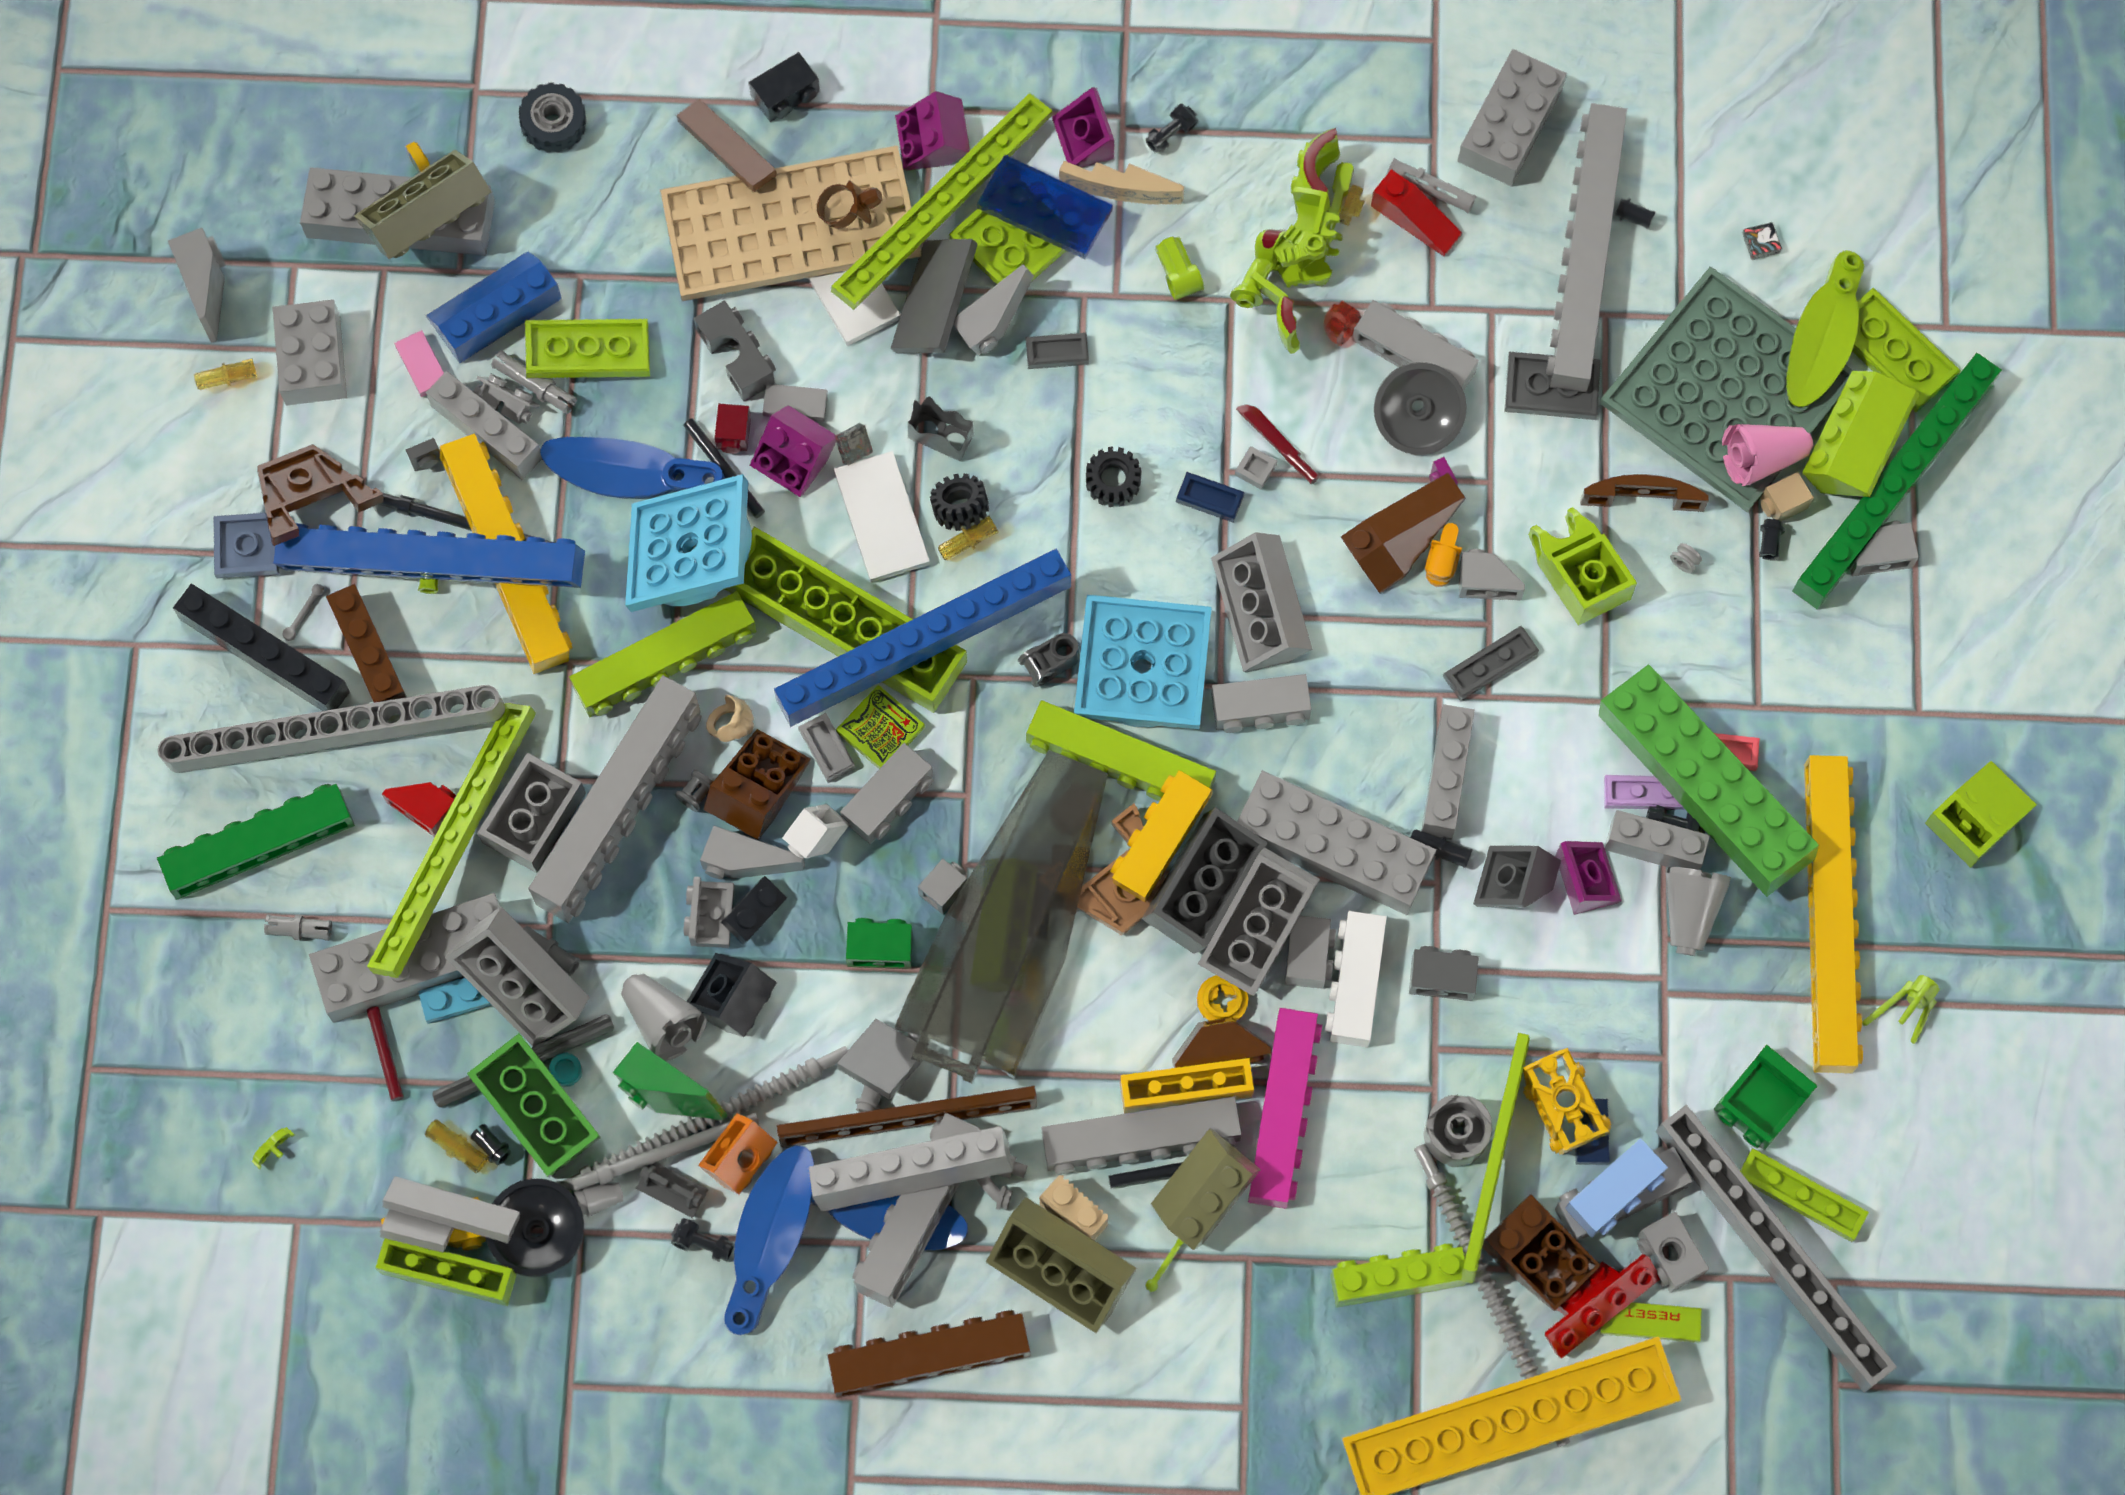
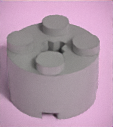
[1423,1095,1492,1167]

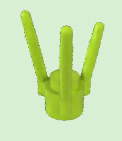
[1862,975,1940,1044]

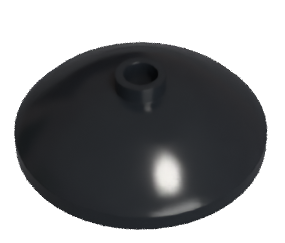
[486,1178,584,1277]

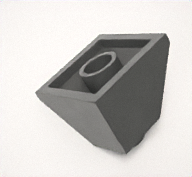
[1473,846,1561,907]

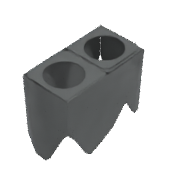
[907,396,974,461]

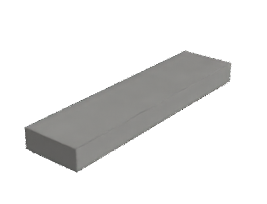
[383,1176,520,1243]

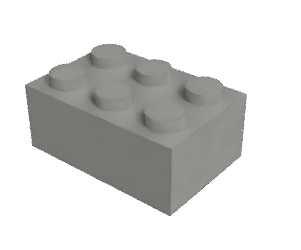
[272,299,347,406]
[477,753,586,873]

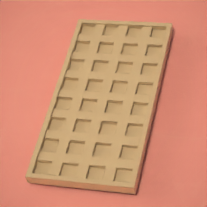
[660,145,921,301]

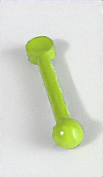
[1145,1238,1184,1292]

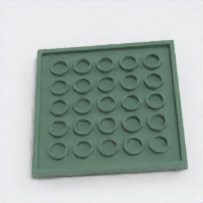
[1599,266,1854,513]

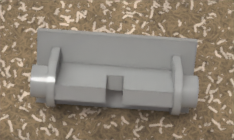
[474,374,540,424]

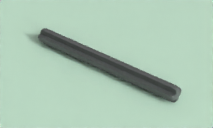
[432,1014,614,1107]

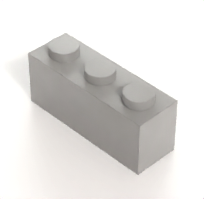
[1211,674,1312,733]
[840,743,933,844]
[1605,810,1710,870]

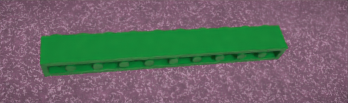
[1792,352,2002,610]

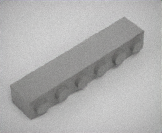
[1042,1097,1241,1174]
[853,1113,981,1308]
[809,1126,1013,1212]

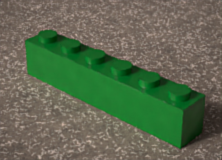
[157,784,355,900]

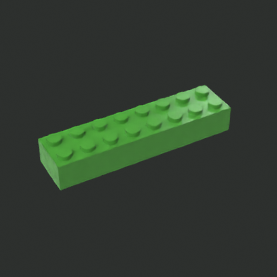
[1598,664,1819,897]

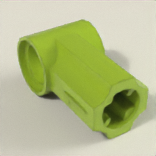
[1155,236,1204,300]

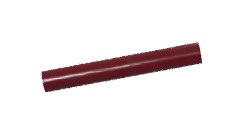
[366,1007,404,1101]

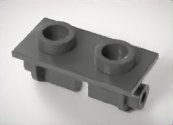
[636,1162,708,1218]

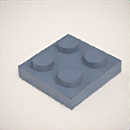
[213,513,279,579]

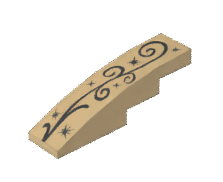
[1059,161,1184,204]

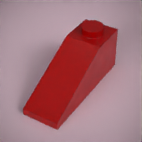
[1371,169,1462,257]

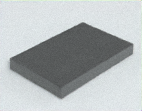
[1504,351,1601,420]

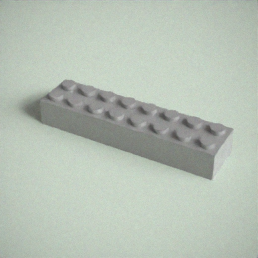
[528,675,702,923]

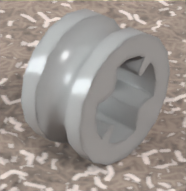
[1670,543,1702,573]

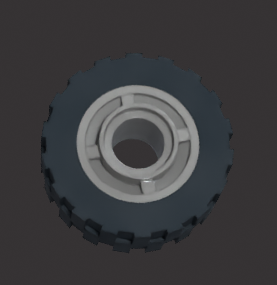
[519,82,586,153]

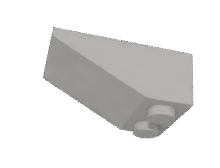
[168,228,226,343]

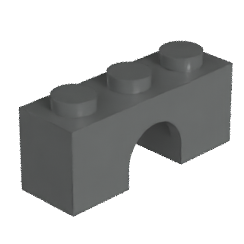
[693,300,776,402]

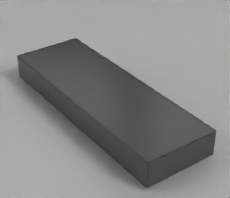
[1443,625,1539,702]

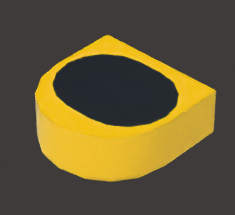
[406,141,430,173]

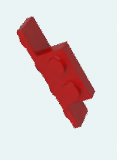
[1544,1254,1660,1358]

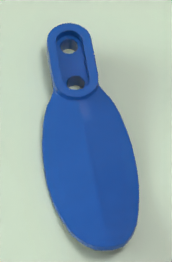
[540,437,725,499]
[724,1146,814,1335]
[811,1195,968,1250]

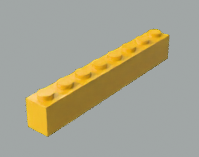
[440,433,573,674]

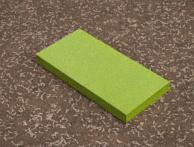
[1852,287,1961,413]
[525,319,650,378]

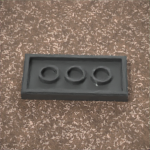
[891,239,978,353]

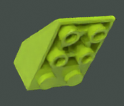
[1925,761,2037,868]

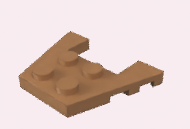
[1038,803,1165,936]

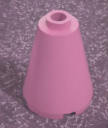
[1722,424,1813,486]

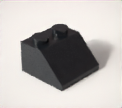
[687,953,777,1037]

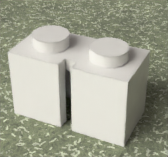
[782,804,850,858]

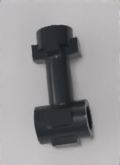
[1145,103,1199,153]
[1646,805,1705,834]
[671,1218,734,1262]

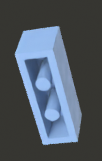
[1565,1138,1668,1238]

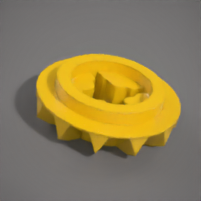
[1197,975,1248,1021]

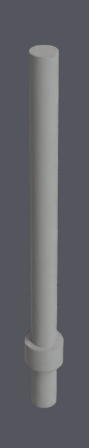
[571,1113,759,1191]

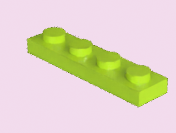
[1740,1148,1869,1242]

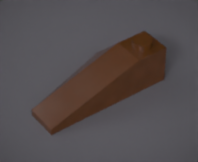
[1341,473,1466,594]

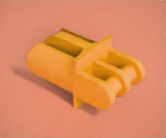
[1425,523,1462,587]

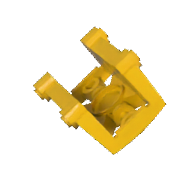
[1523,1047,1612,1155]

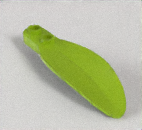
[1787,250,1864,407]

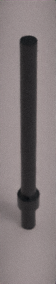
[380,492,555,543]

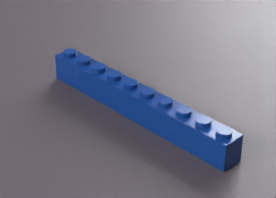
[273,523,585,588]
[774,548,1071,727]

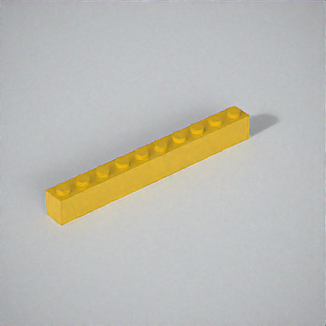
[1804,755,1863,1073]

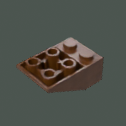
[704,729,811,840]
[1482,1194,1601,1311]

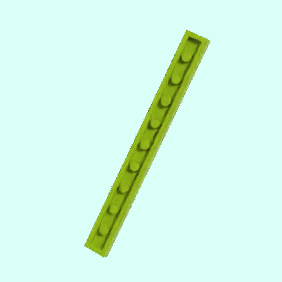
[831,93,1053,310]
[367,702,536,978]

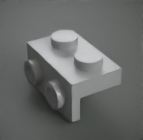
[684,877,735,948]

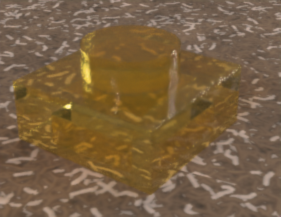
[1339,184,1365,226]

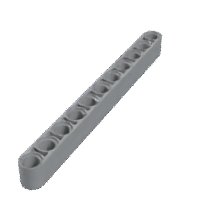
[158,685,505,773]

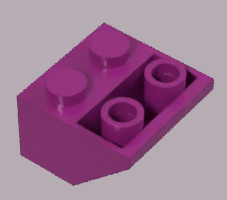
[895,91,970,171]
[749,405,837,497]

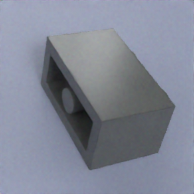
[1409,946,1479,1001]

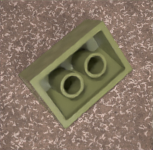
[1151,1128,1261,1250]

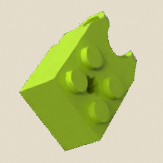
[1528,507,1637,626]

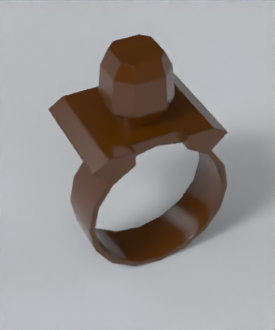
[817,180,883,229]

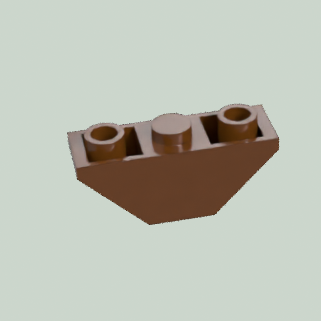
[1172,1017,1272,1068]

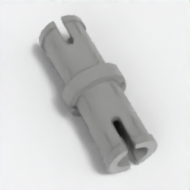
[264,914,332,941]

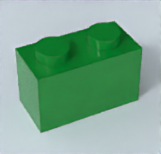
[846,918,913,969]

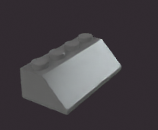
[1211,532,1313,672]
[445,907,590,1046]

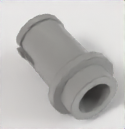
[855,1086,881,1112]

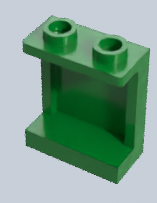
[1714,1044,1818,1151]

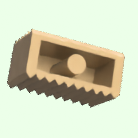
[1039,1175,1108,1240]

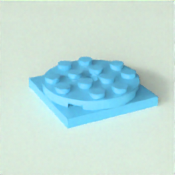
[625,474,752,612]
[1074,595,1212,730]

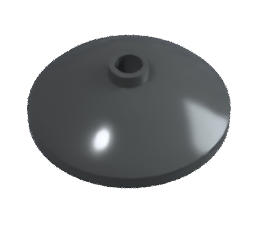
[1374,362,1466,455]

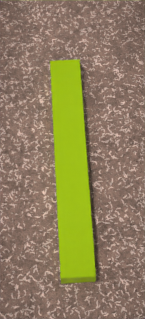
[1461,1032,1530,1283]

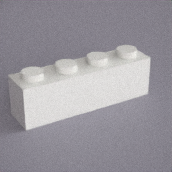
[1325,911,1387,1048]

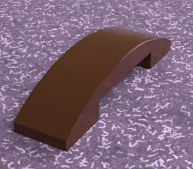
[1580,474,1709,512]

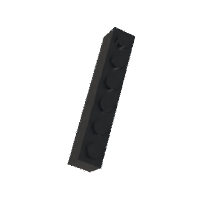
[173,583,350,711]

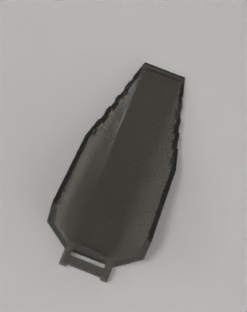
[894,750,1108,1083]

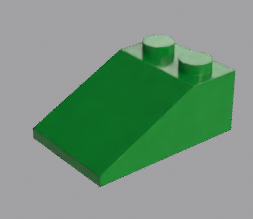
[613,1042,728,1120]

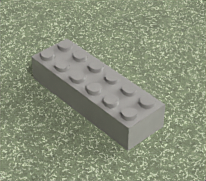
[300,167,495,256]
[1237,770,1436,915]
[309,893,500,1023]

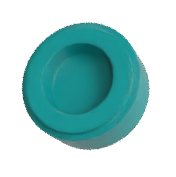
[549,1053,582,1087]

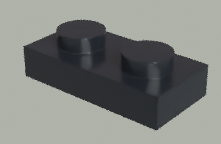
[721,876,787,944]

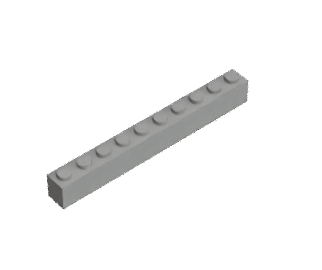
[1546,103,1627,392]
[1656,1104,1897,1393]

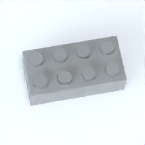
[1457,49,1567,187]
[1198,848,1320,996]

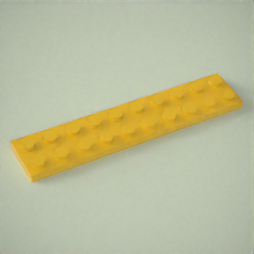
[1342,1336,1681,1495]

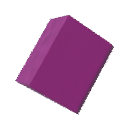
[1052,87,1114,168]
[1555,841,1622,915]

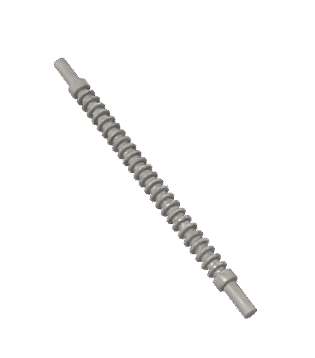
[558,1046,848,1192]
[1414,1144,1570,1448]

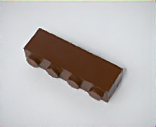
[326,584,407,703]

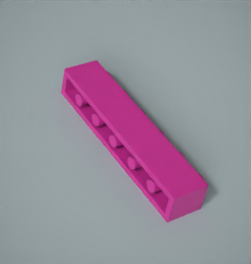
[1248,1007,1322,1209]

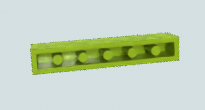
[569,591,757,718]
[1026,700,1216,801]

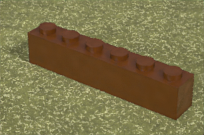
[827,1310,1030,1398]

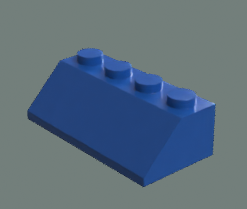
[426,251,562,364]

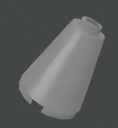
[1666,867,1731,956]
[621,974,707,1061]

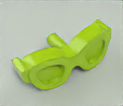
[252,1127,295,1170]

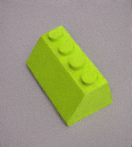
[1802,371,1919,497]

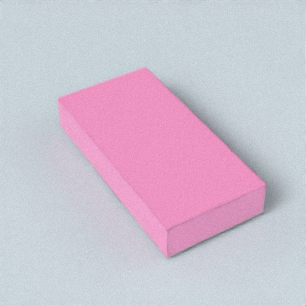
[394,330,444,397]

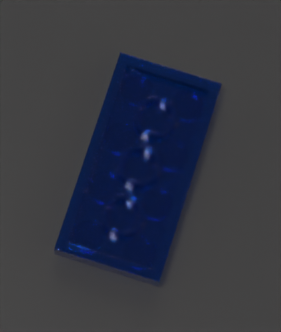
[977,155,1113,259]

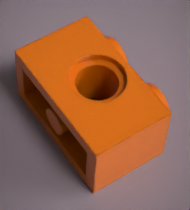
[698,1113,778,1195]

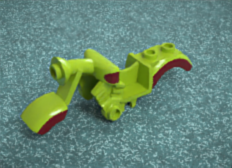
[1230,128,1354,354]

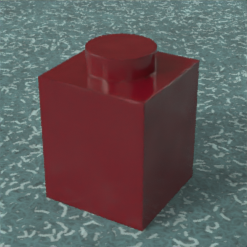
[714,403,751,454]

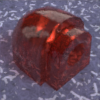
[1324,300,1361,346]

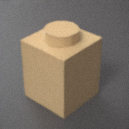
[1761,472,1814,521]

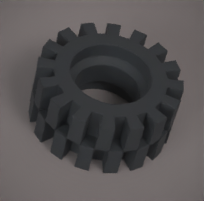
[1086,447,1141,507]
[930,473,989,531]

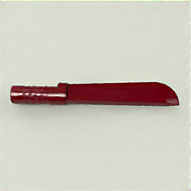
[1236,405,1319,484]

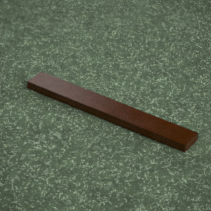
[777,1086,1037,1148]

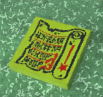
[836,685,925,769]

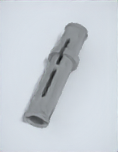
[1386,158,1476,213]
[491,350,577,414]

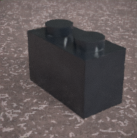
[749,52,820,122]

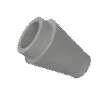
[573,1182,624,1217]

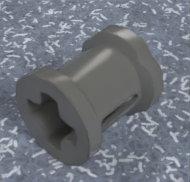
[675,770,713,812]

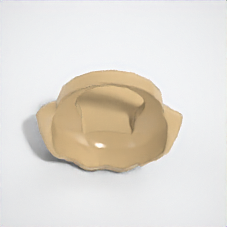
[706,695,754,742]

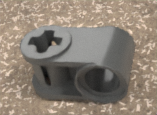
[1018,633,1079,687]

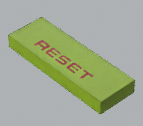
[1600,1302,1702,1343]

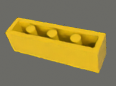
[1110,770,1212,903]
[1120,1058,1254,1114]

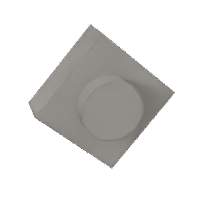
[1235,446,1277,490]

